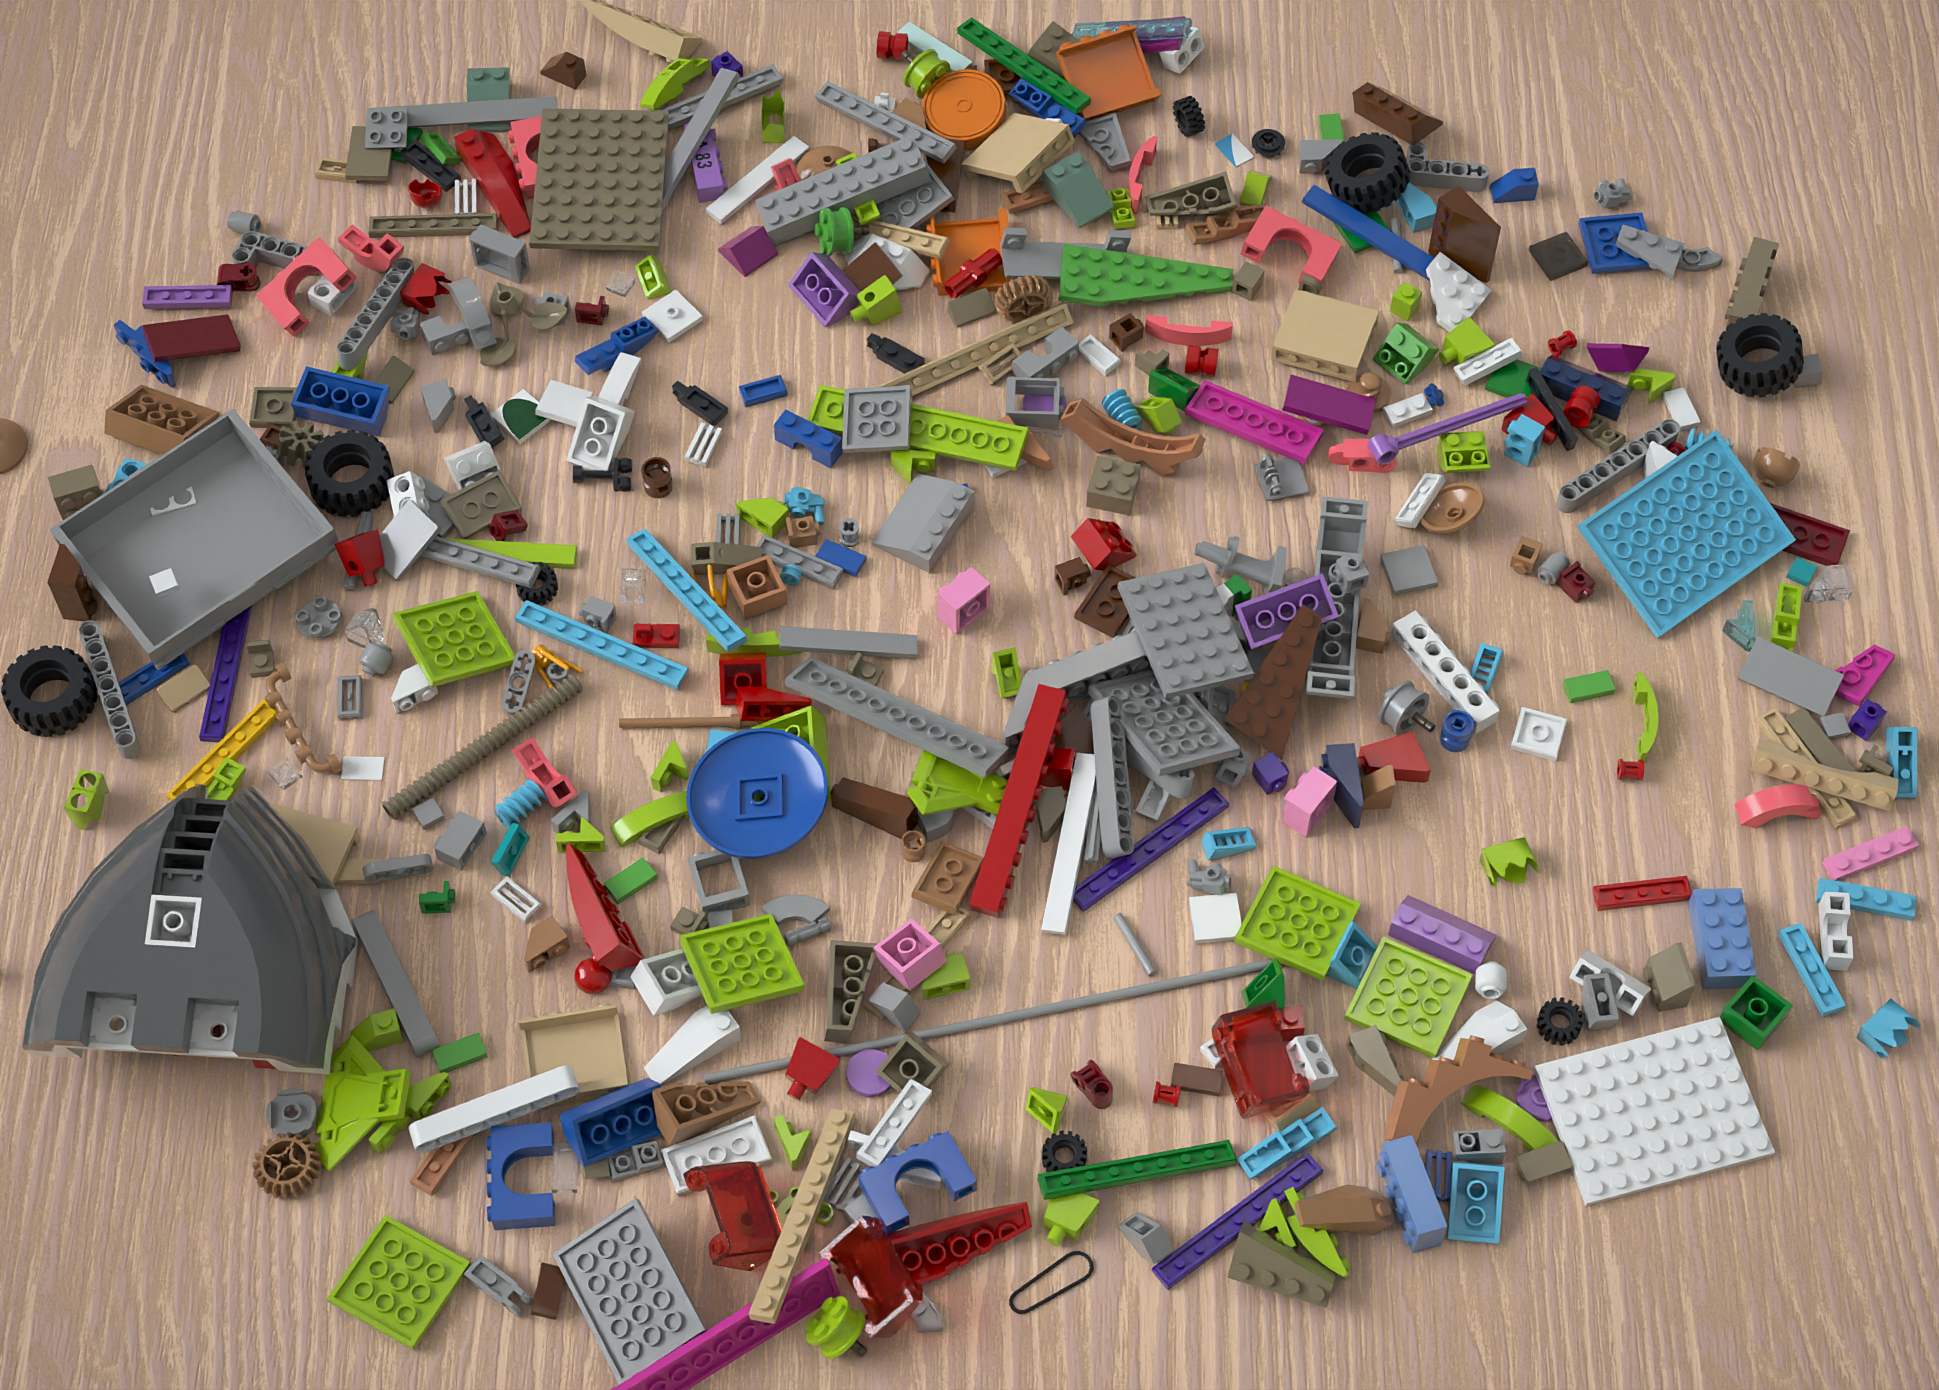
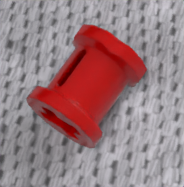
[1548,330,1577,357]
[1617,759,1644,781]
[1153,1081,1181,1107]

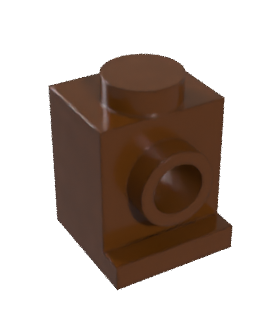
[1109,313,1144,352]
[1054,557,1091,596]

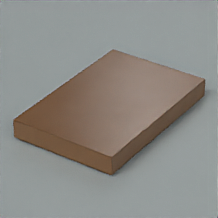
[911,841,984,915]

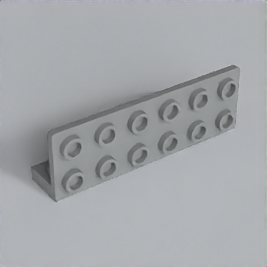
[1000,227,1131,279]

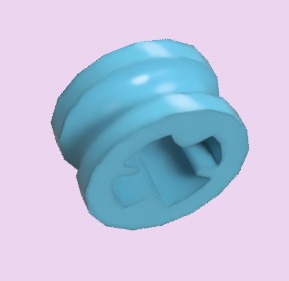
[780,565,802,586]

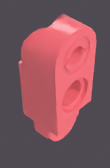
[1328,439,1397,473]

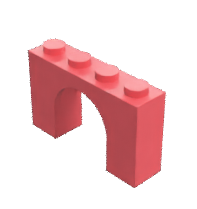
[508,116,542,199]
[1240,206,1342,284]
[256,237,357,337]

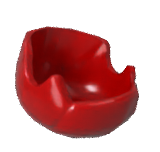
[408,179,442,208]
[574,958,611,994]

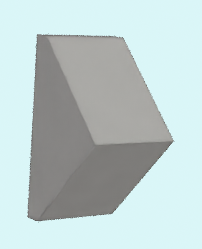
[867,982,920,1033]

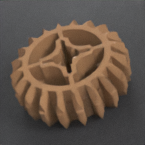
[994,274,1053,323]
[252,1132,322,1200]

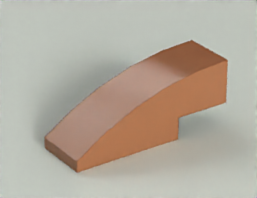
[998,415,1053,471]

